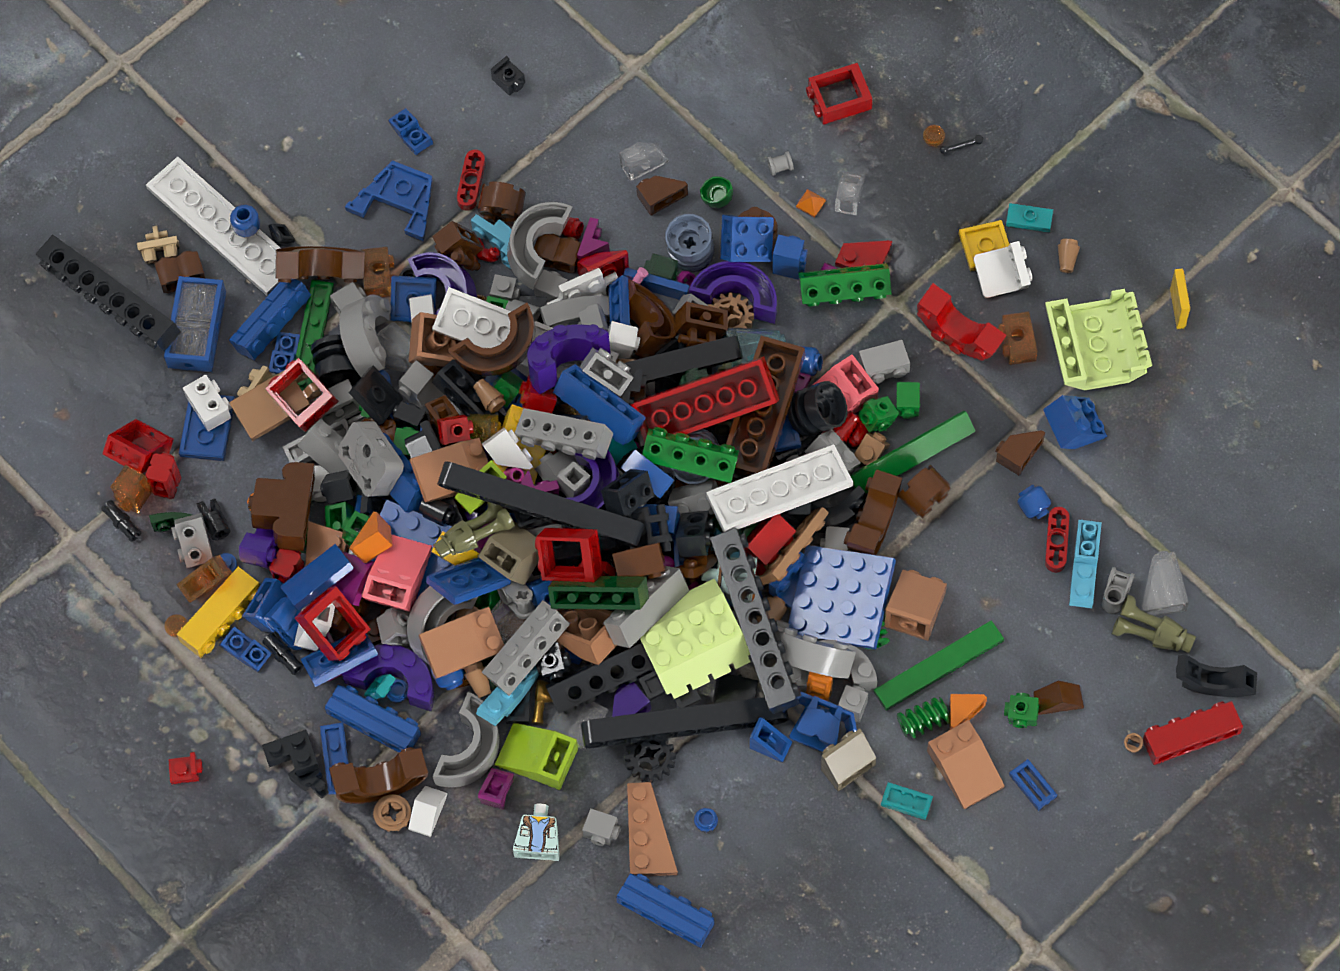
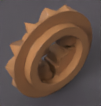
[373,795,411,832]

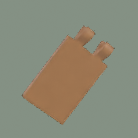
[229,370,322,441]

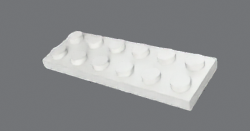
[706,445,853,532]

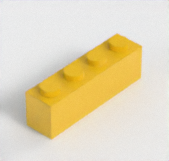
[177,566,260,658]

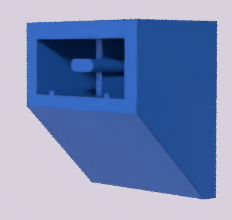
[1043,395,1107,449]

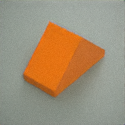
[349,512,392,563]
[949,694,987,730]

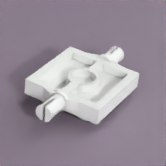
[546,268,618,305]

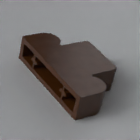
[248,462,315,551]

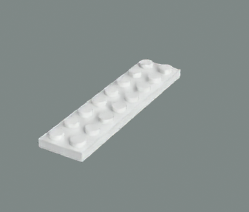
[146,157,280,296]
[432,287,619,379]

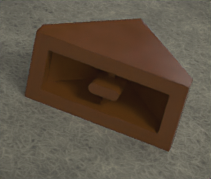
[1033,680,1084,715]

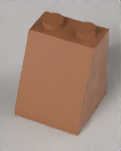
[884,570,947,641]

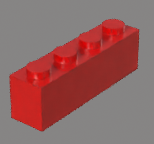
[1143,701,1243,765]

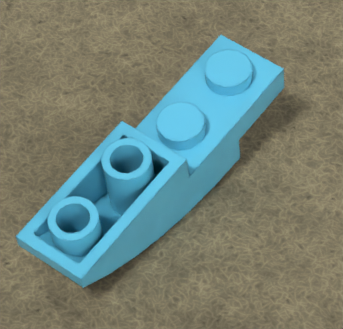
[471,214,512,269]
[1069,520,1102,608]
[476,665,540,726]

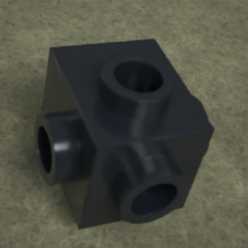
[536,642,572,681]

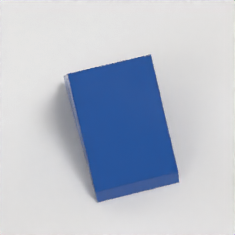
[750,718,792,762]

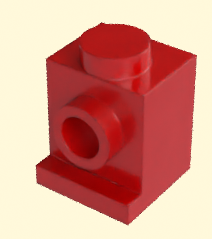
[437,415,474,445]

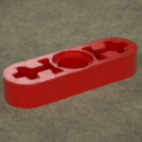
[457,150,485,211]
[1045,507,1069,573]

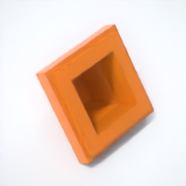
[796,189,826,217]

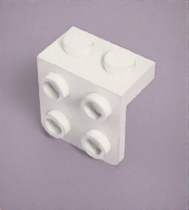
[973,241,1032,298]

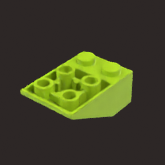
[495,723,578,790]

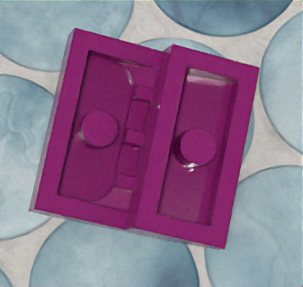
[331,552,375,606]

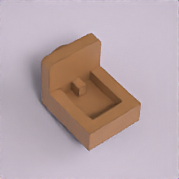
[854,432,890,466]

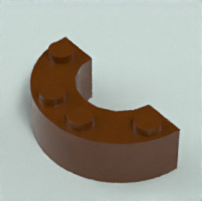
[275,246,365,283]
[628,279,676,359]
[448,303,536,376]
[844,470,902,555]
[329,747,429,804]

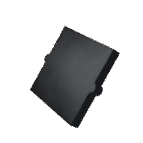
[714,674,759,704]

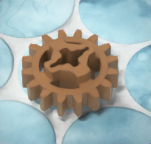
[708,293,754,339]

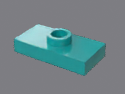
[1006,203,1053,232]
[364,674,396,699]
[881,782,933,820]

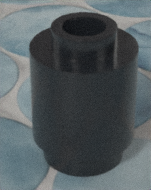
[419,499,455,526]

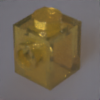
[466,414,501,442]

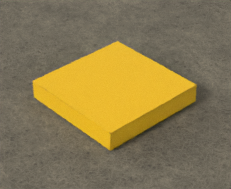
[959,220,1009,272]
[1170,269,1190,329]

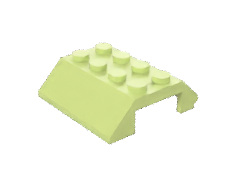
[1045,289,1152,390]
[640,579,750,699]

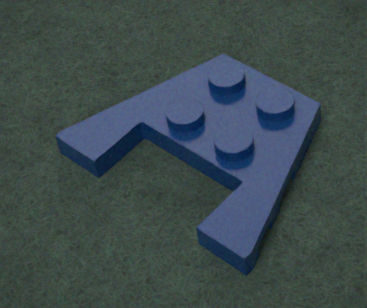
[345,160,433,241]

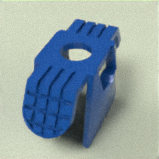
[783,692,857,752]

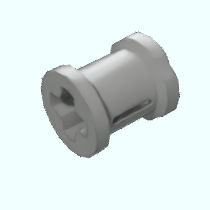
[767,151,794,176]

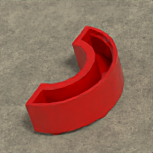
[917,283,1007,361]

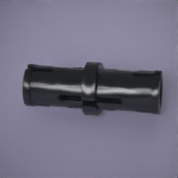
[101,500,141,542]
[262,633,304,675]

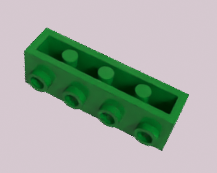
[798,263,891,306]
[642,427,739,483]

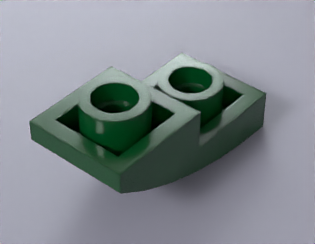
[149,512,192,532]

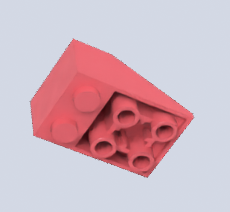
[813,355,879,434]
[362,534,433,613]

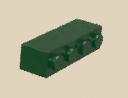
[548,576,649,610]

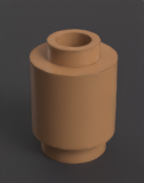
[756,596,787,623]

